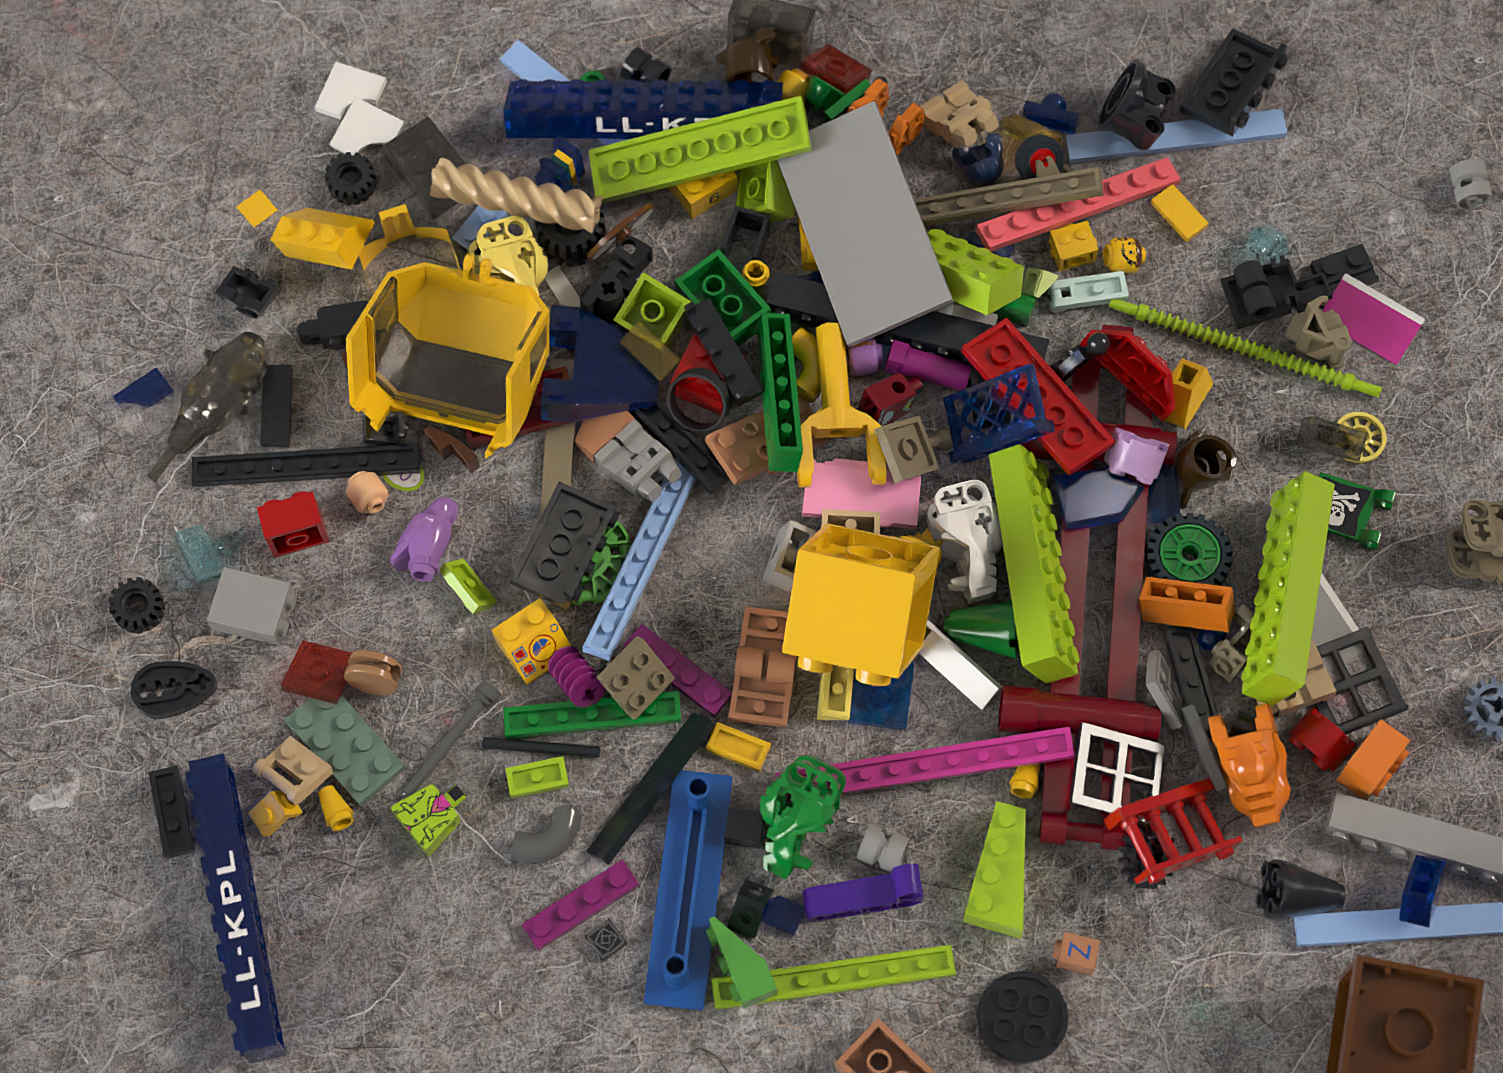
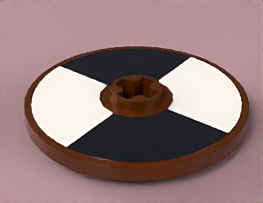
[587,203,655,261]

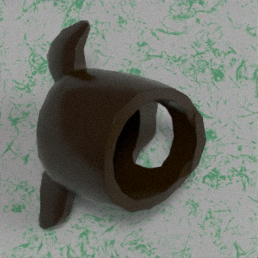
[715,27,779,95]
[1176,431,1237,510]

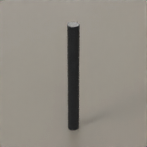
[482,737,601,758]

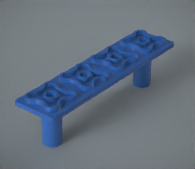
[644,770,733,1011]

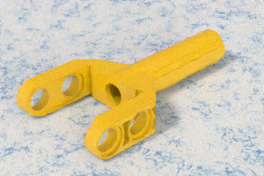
[797,323,886,488]

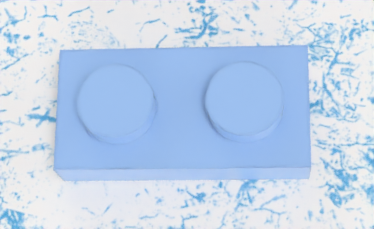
[451,206,508,255]

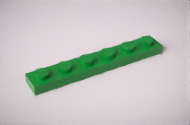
[503,691,682,739]

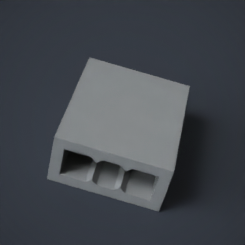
[206,567,297,645]

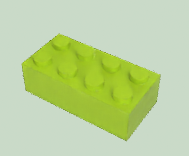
[927,229,1024,315]

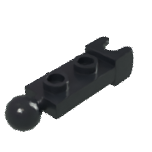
[1050,332,1110,382]

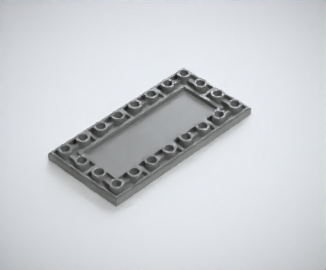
[778,101,954,347]

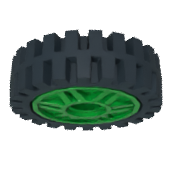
[1145,513,1233,586]

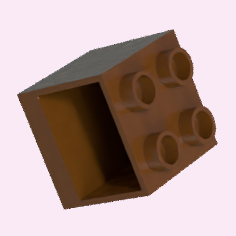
[1325,954,1484,1073]

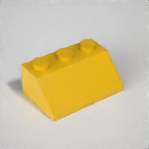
[270,208,375,270]

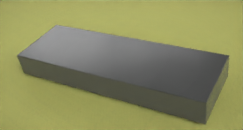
[1181,704,1227,792]

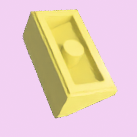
[817,664,854,720]

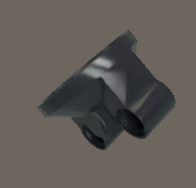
[1097,59,1176,150]

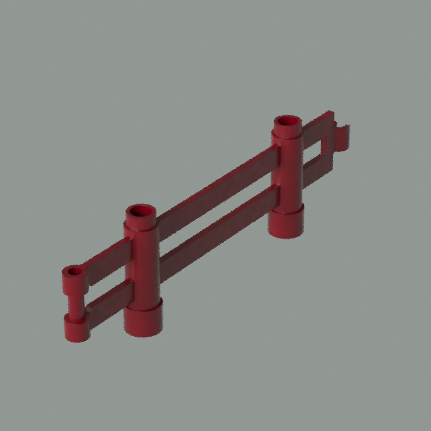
[998,324,1177,851]

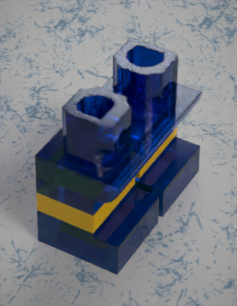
[534,136,586,191]

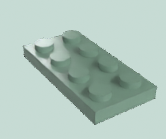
[284,682,406,807]

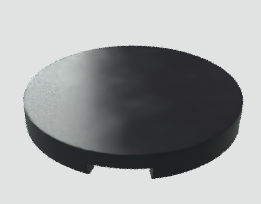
[976,971,1069,1064]

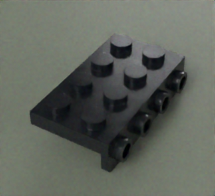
[1179,28,1289,137]
[509,481,620,610]

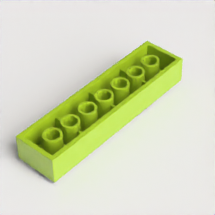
[989,444,1079,684]
[1242,471,1335,706]

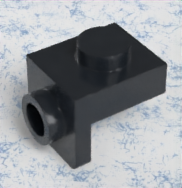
[362,411,408,446]

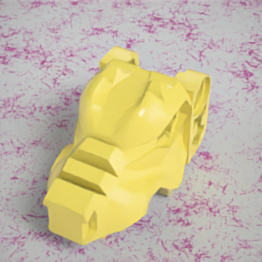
[467,216,548,296]

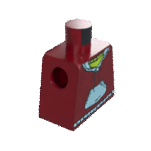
[858,373,924,426]

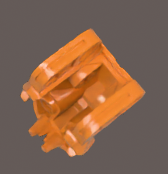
[847,79,924,155]
[1208,703,1291,828]

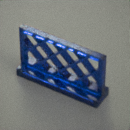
[943,364,1056,464]

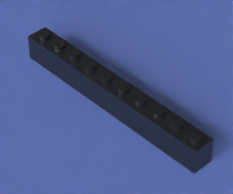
[766,272,1050,367]

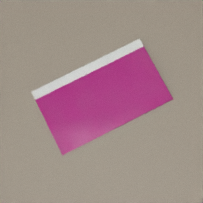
[1323,273,1425,365]

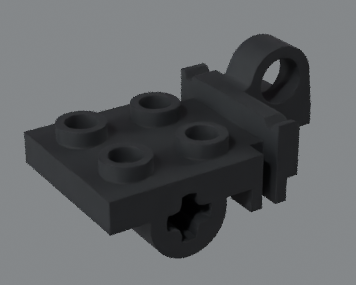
[580,236,653,330]
[1220,255,1333,330]

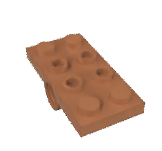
[705,393,830,486]
[728,606,797,728]

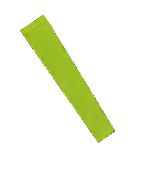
[711,944,956,1010]

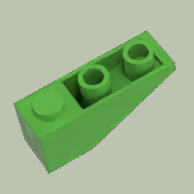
[706,917,777,1009]

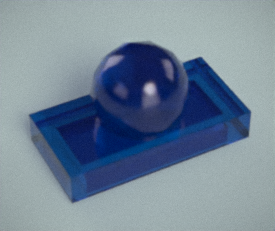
[1022,93,1079,134]

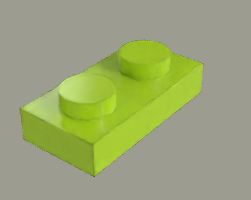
[439,558,497,614]
[505,756,569,799]

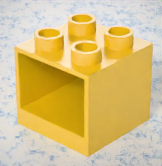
[782,523,940,686]

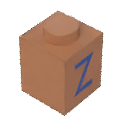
[1052,932,1100,976]

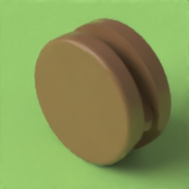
[344,650,403,696]

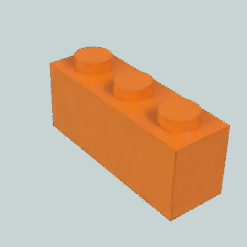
[1139,577,1235,632]

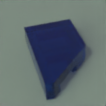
[113,367,174,407]
[761,896,805,937]

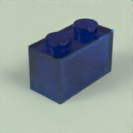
[1399,854,1446,928]

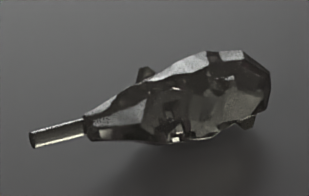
[146,332,269,483]

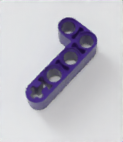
[802,863,924,922]

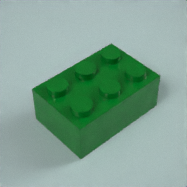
[674,249,771,347]

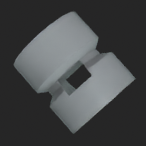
[1449,159,1493,210]
[857,823,910,873]

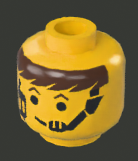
[1103,237,1146,274]

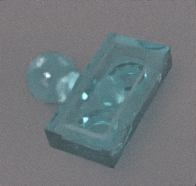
[174,524,238,586]

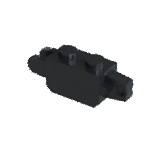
[296,300,397,350]

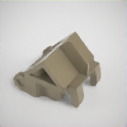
[1285,295,1351,370]

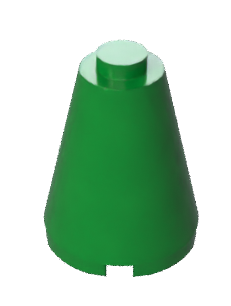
[944,601,1020,659]

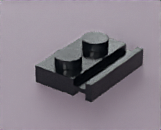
[1310,244,1379,294]

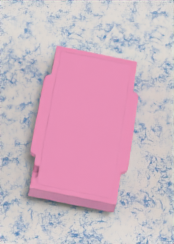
[802,458,921,529]

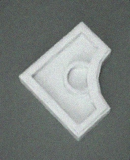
[315,62,387,119]
[330,97,404,155]

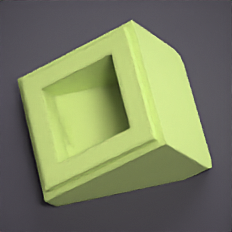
[1021,267,1058,298]

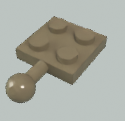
[874,415,956,483]

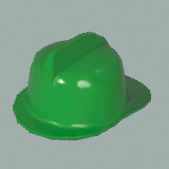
[805,75,845,112]

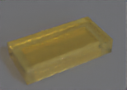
[620,321,681,381]

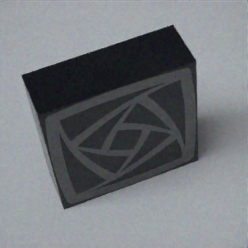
[585,919,627,962]

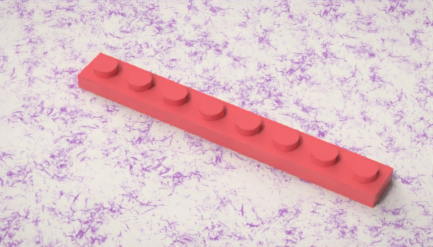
[975,157,1181,252]

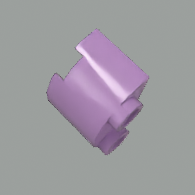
[1104,427,1170,484]

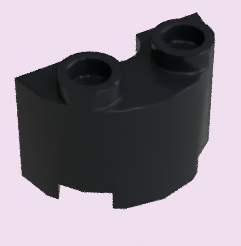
[215,266,281,319]

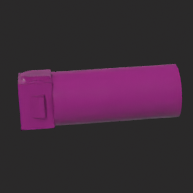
[884,340,971,392]

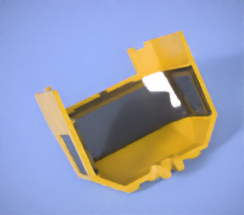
[346,254,549,458]

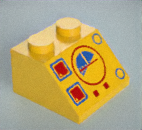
[492,598,571,685]

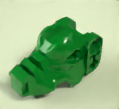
[760,754,846,879]

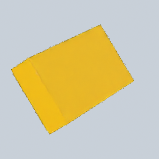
[1151,184,1209,243]
[705,722,771,772]

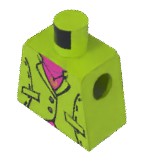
[390,784,466,857]

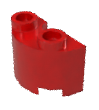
[1288,707,1357,772]

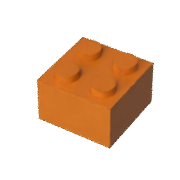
[1336,719,1411,801]

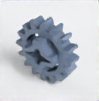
[1462,676,1503,742]

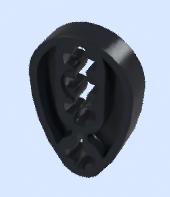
[131,661,218,719]

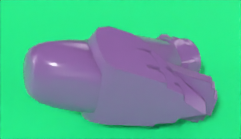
[390,497,459,581]

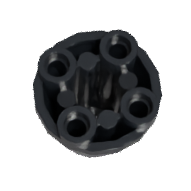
[1256,859,1346,920]

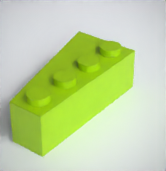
[963,801,1026,939]

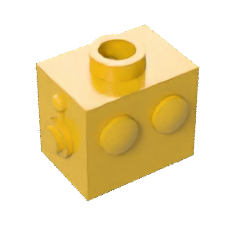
[1048,221,1098,272]

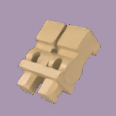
[919,80,999,148]
[1256,639,1336,718]

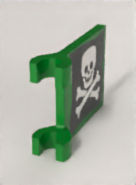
[1319,472,1396,551]

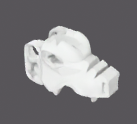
[926,480,1003,604]

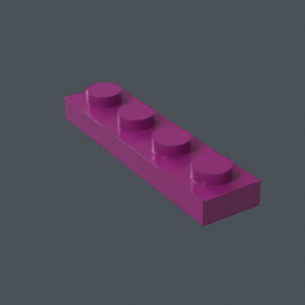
[623,624,732,718]
[521,859,639,952]

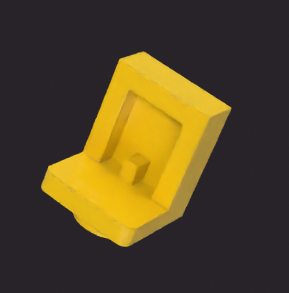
[248,790,303,837]

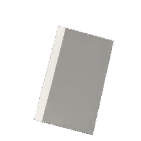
[1311,573,1365,673]

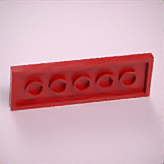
[961,318,1115,475]

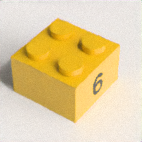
[668,171,738,219]

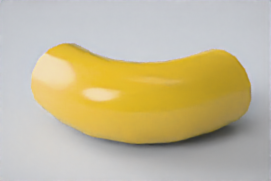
[792,327,821,403]

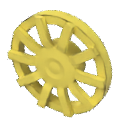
[1332,412,1387,464]

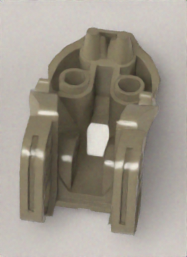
[1445,500,1503,584]

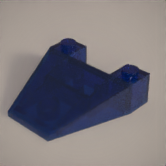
[541,305,662,422]

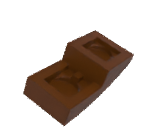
[424,426,480,473]

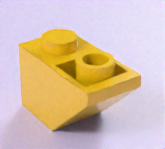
[1164,358,1214,430]

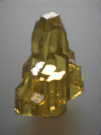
[1000,113,1063,146]

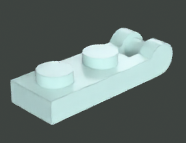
[1047,271,1129,313]

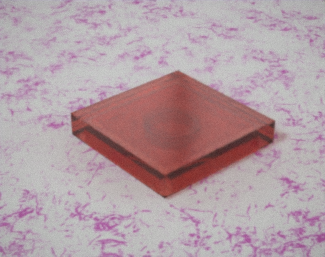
[800,44,873,95]
[281,640,352,704]

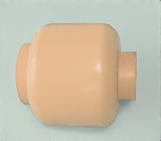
[346,471,388,514]

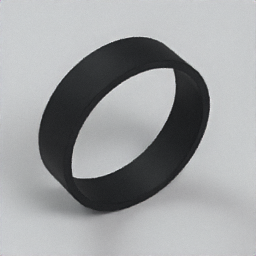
[666,368,731,433]

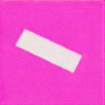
[545,266,582,322]

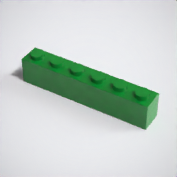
[756,313,803,472]

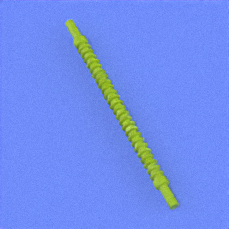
[1109,299,1382,398]

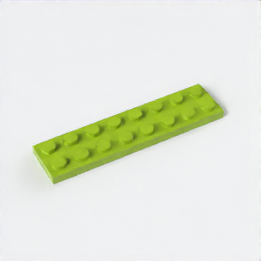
[588,96,812,204]

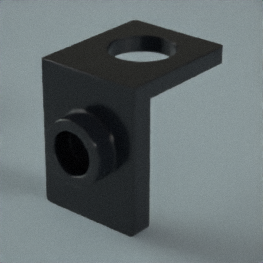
[727,879,774,939]

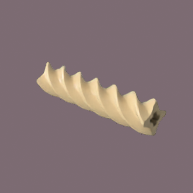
[430,158,602,234]

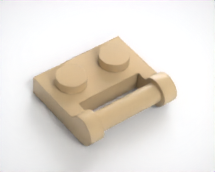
[252,736,333,805]

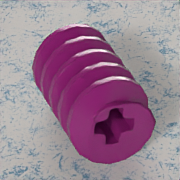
[548,646,606,708]

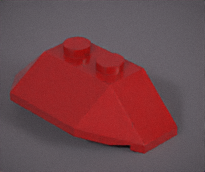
[1080,330,1176,422]

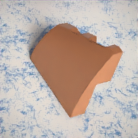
[574,388,635,463]

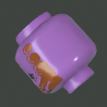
[846,338,883,376]

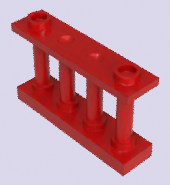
[1104,777,1243,885]

